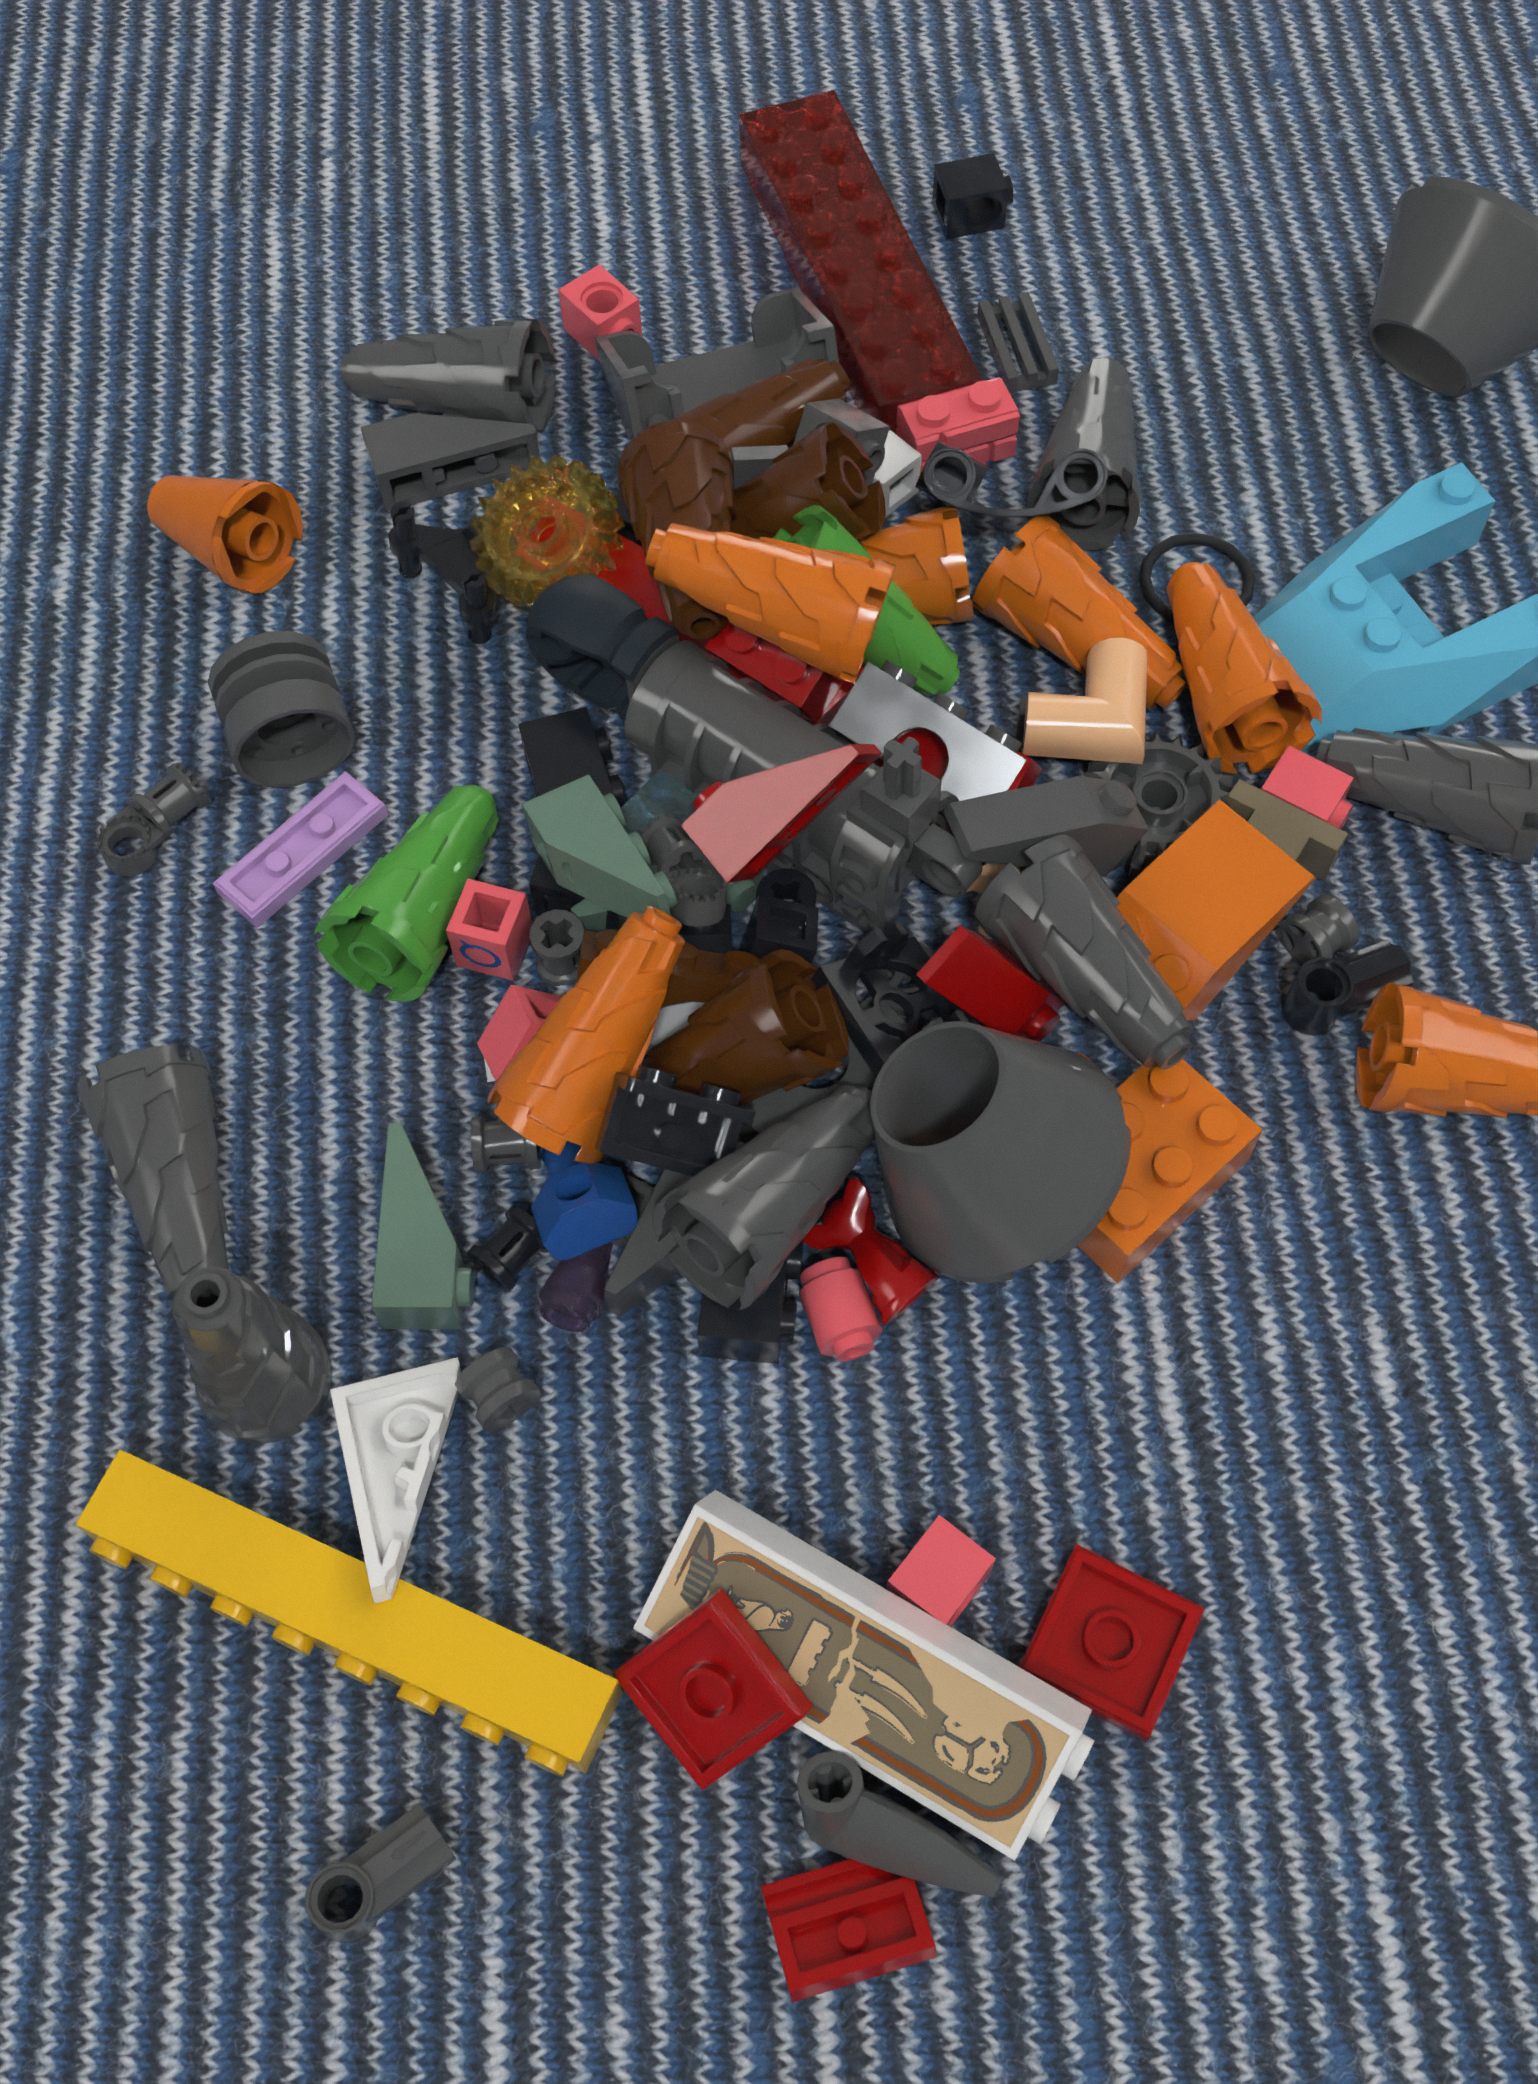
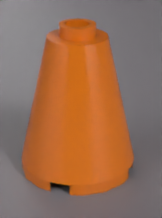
[147,475,303,593]

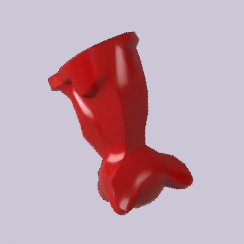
[802,1178,939,1325]

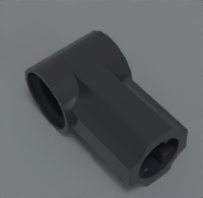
[1282,940,1414,1036]

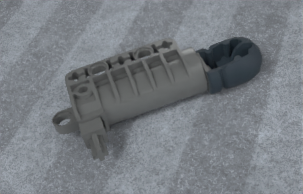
[526,574,983,934]

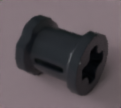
[466,1205,549,1293]

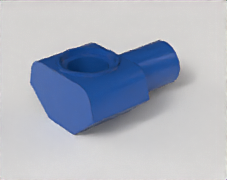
[531,1141,638,1260]

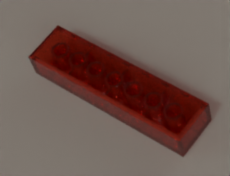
[739,90,982,434]

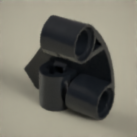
[915,441,1108,518]

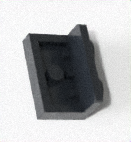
[594,1065,756,1177]

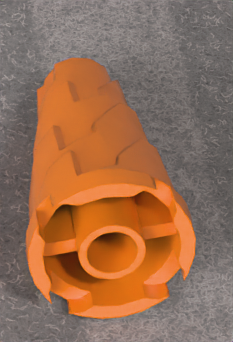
[857,505,974,625]
[972,514,1187,710]
[645,523,896,684]
[1166,562,1322,775]
[487,906,685,1164]
[1355,983,1538,1118]

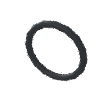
[1139,532,1255,622]

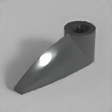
[797,1751,1002,1897]

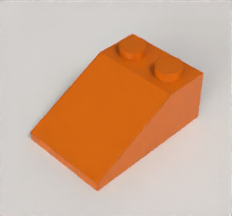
[1117,799,1316,1021]

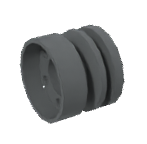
[208,631,356,788]

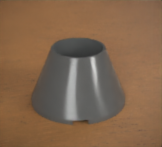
[1368,177,1538,396]
[870,1021,1131,1283]

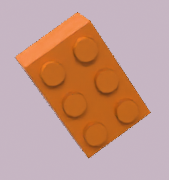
[1077,1059,1263,1284]

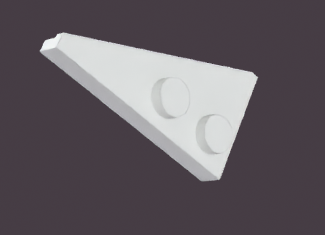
[330,1357,461,1604]

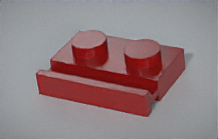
[761,1859,937,2003]

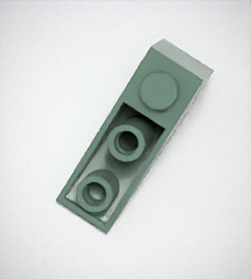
[522,774,677,918]

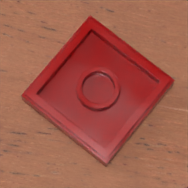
[1019,1544,1205,1742]
[612,1588,813,1790]

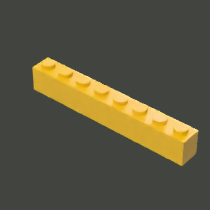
[75,1449,623,1777]

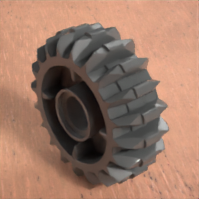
[1084,730,1234,882]

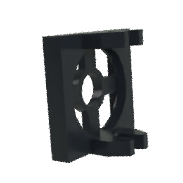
[811,921,975,1078]

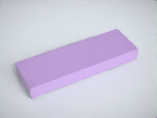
[213,771,388,928]

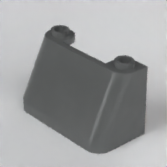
[595,287,839,442]

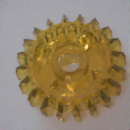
[469,454,625,608]

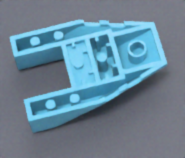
[1253,462,1538,752]

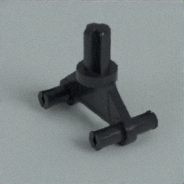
[388,502,535,644]

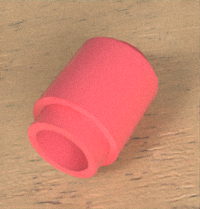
[799,1257,883,1362]

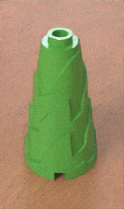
[773,505,960,698]
[314,785,499,1002]

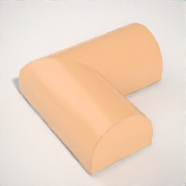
[1023,638,1147,764]

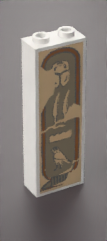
[633,1490,1095,1861]

